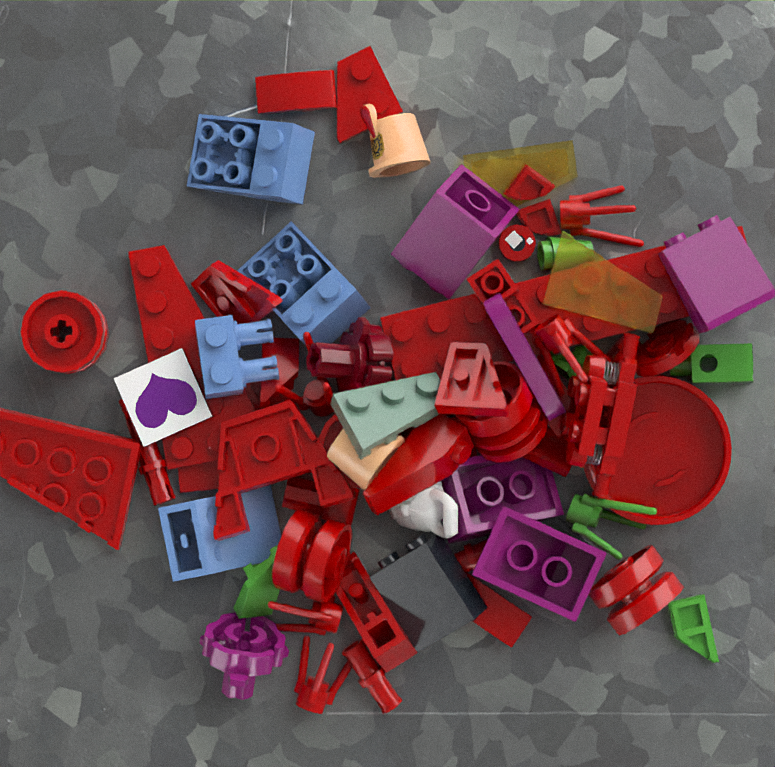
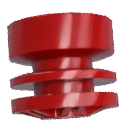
[455,361,548,463]

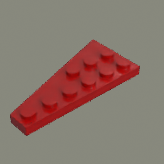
[128,245,256,470]
[0,408,142,550]

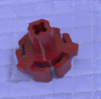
[306,317,394,393]

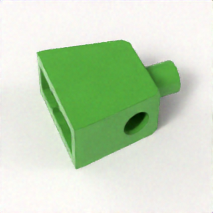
[670,343,754,384]

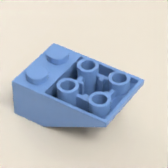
[187,114,315,205]
[237,221,371,346]
[158,485,281,582]

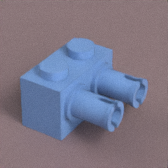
[195,315,279,399]

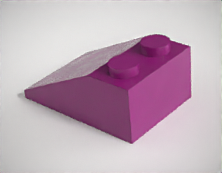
[441,455,564,544]
[472,506,607,622]

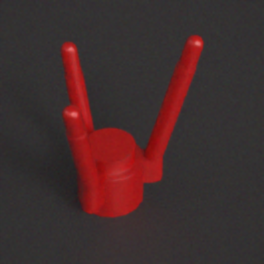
[560,185,644,247]
[534,314,613,397]
[274,332,335,417]
[268,587,343,636]
[294,636,366,714]

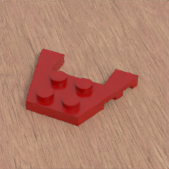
[213,400,356,541]

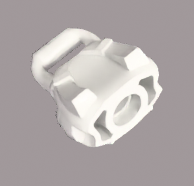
[389,481,458,538]

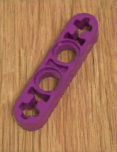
[483,293,566,421]

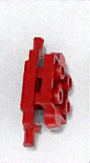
[560,333,640,498]

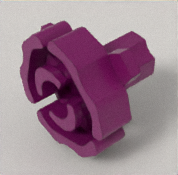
[199,612,289,700]

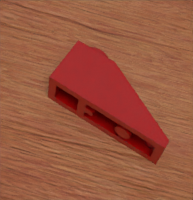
[363,414,474,515]
[336,551,418,672]

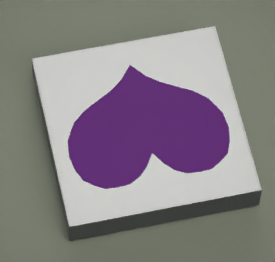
[114,348,213,447]

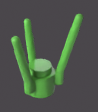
[566,494,657,560]

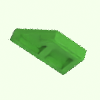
[667,594,719,663]

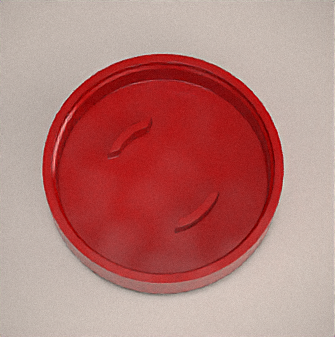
[584,375,732,525]

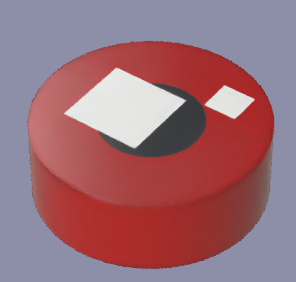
[498,224,536,262]

